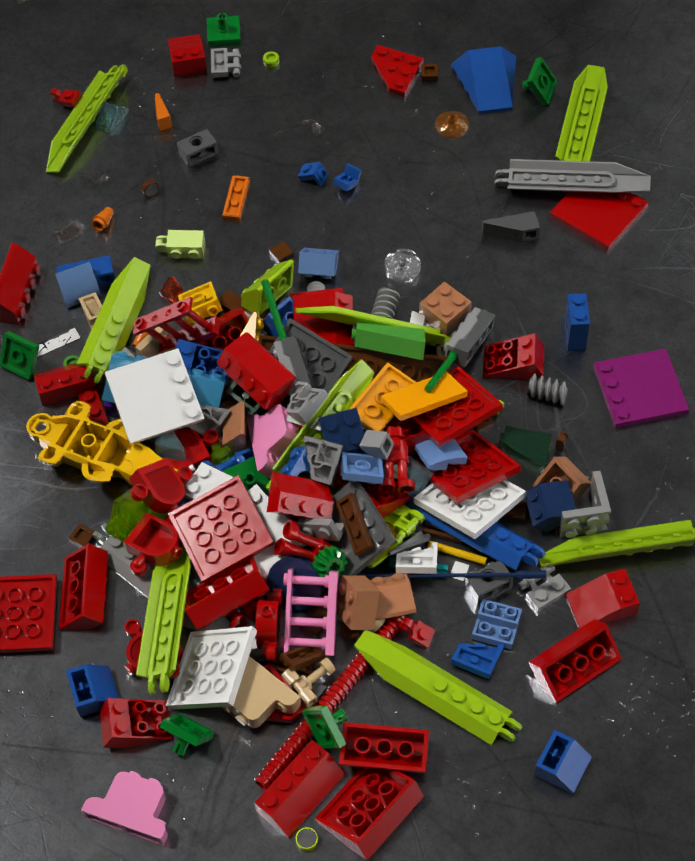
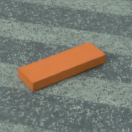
[222,175,250,221]

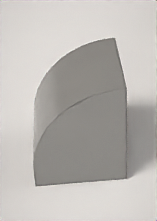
[359,430,394,460]

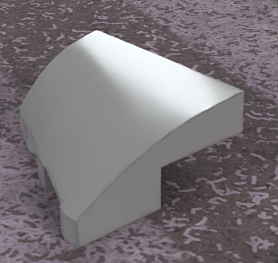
[286,381,329,424]
[188,404,230,435]
[304,436,343,485]

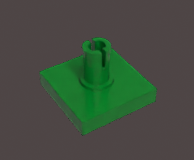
[206,13,241,46]
[522,57,558,106]
[0,331,40,380]
[221,457,269,494]
[302,706,348,749]
[160,713,215,756]

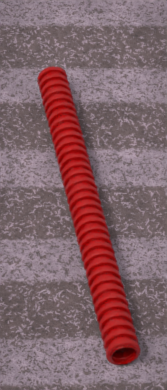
[254,615,405,790]

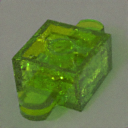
[105,488,154,542]

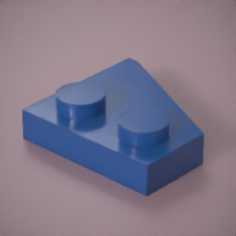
[451,644,505,679]

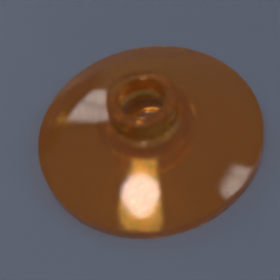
[435,111,469,138]

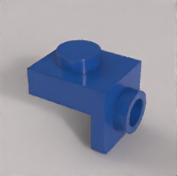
[297,162,328,186]
[333,163,361,191]

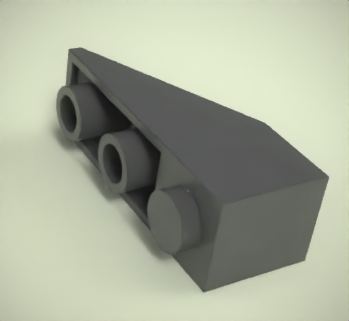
[482,211,540,242]

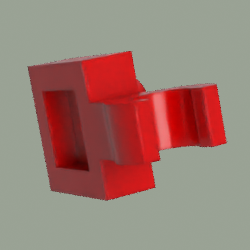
[49,88,82,108]
[398,617,435,650]

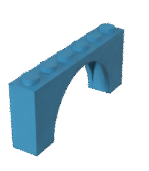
[102,351,226,407]

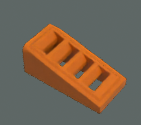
[155,93,172,131]

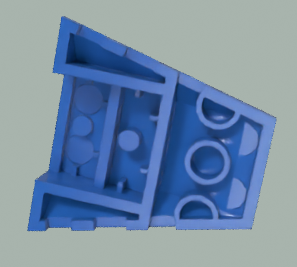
[451,46,516,113]

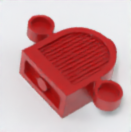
[156,427,219,470]
[129,458,193,514]
[123,512,183,576]
[255,588,283,661]
[124,619,184,679]

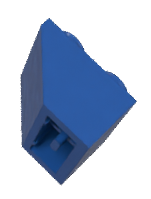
[66,664,118,717]
[534,729,592,794]

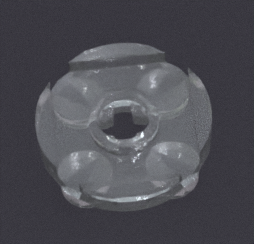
[385,249,421,282]

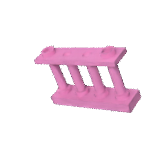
[280,568,339,656]

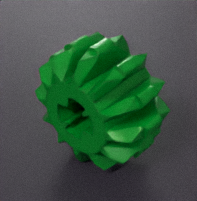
[312,545,348,577]

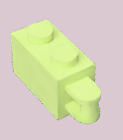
[155,230,205,259]

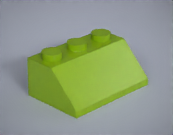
[241,260,294,316]

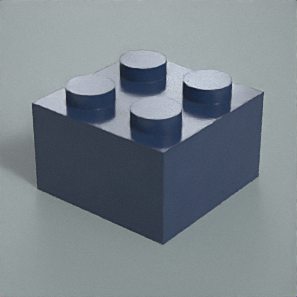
[318,407,364,454]

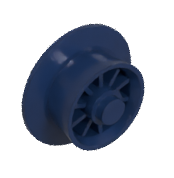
[267,557,322,610]

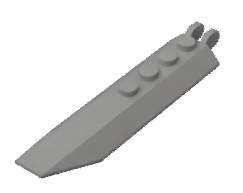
[495,159,651,193]
[93,523,230,631]

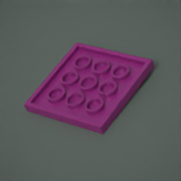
[593,349,689,428]

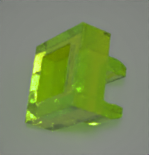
[211,443,232,465]

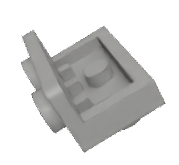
[297,518,345,541]

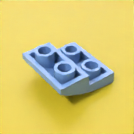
[55,262,101,308]
[414,439,468,471]
[471,599,522,650]

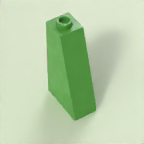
[351,322,425,360]

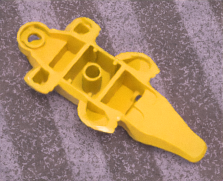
[26,401,187,486]

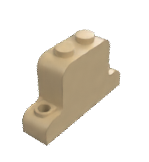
[222,656,301,728]

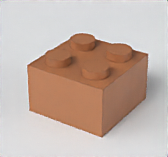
[419,282,472,336]
[337,575,380,630]

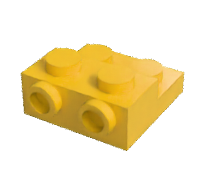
[178,281,223,324]

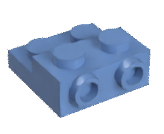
[340,452,384,484]

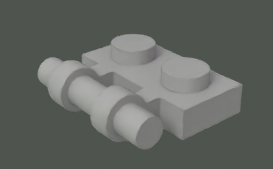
[211,48,241,78]
[518,565,571,612]

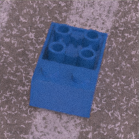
[175,339,228,388]

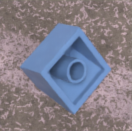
[298,248,339,279]

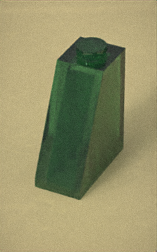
[499,426,552,476]

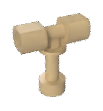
[282,657,336,707]

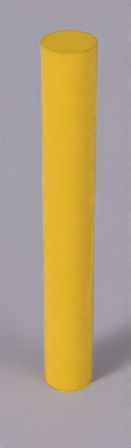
[428,541,487,565]

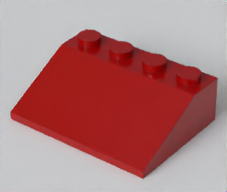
[293,292,354,346]
[315,767,424,860]

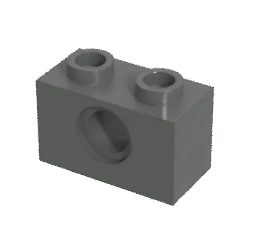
[177,129,218,167]
[465,561,513,605]

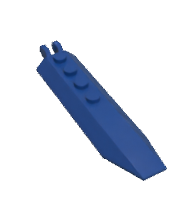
[395,476,545,571]

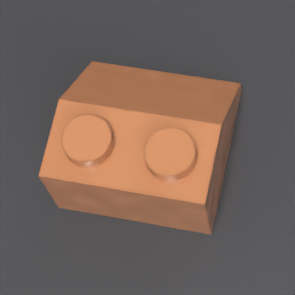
[219,401,247,455]
[532,457,591,501]
[370,573,416,620]

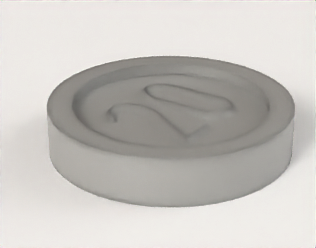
[307,281,325,292]

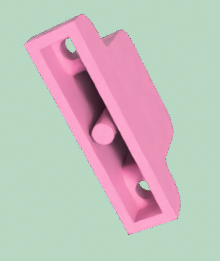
[246,404,299,479]
[81,771,168,846]

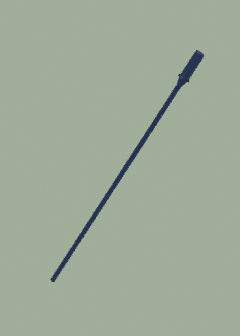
[356,570,547,580]

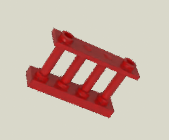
[133,297,221,354]

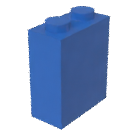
[564,294,590,351]

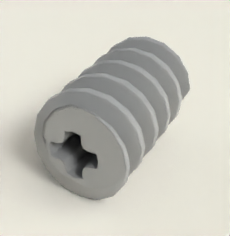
[371,287,400,319]
[526,373,568,406]

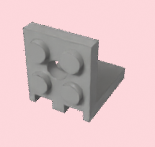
[559,471,611,538]

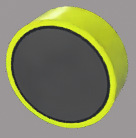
[296,827,318,851]

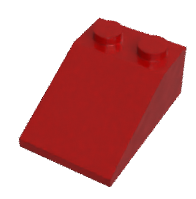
[168,34,207,77]
[565,568,640,628]

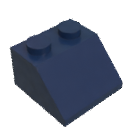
[525,480,577,533]

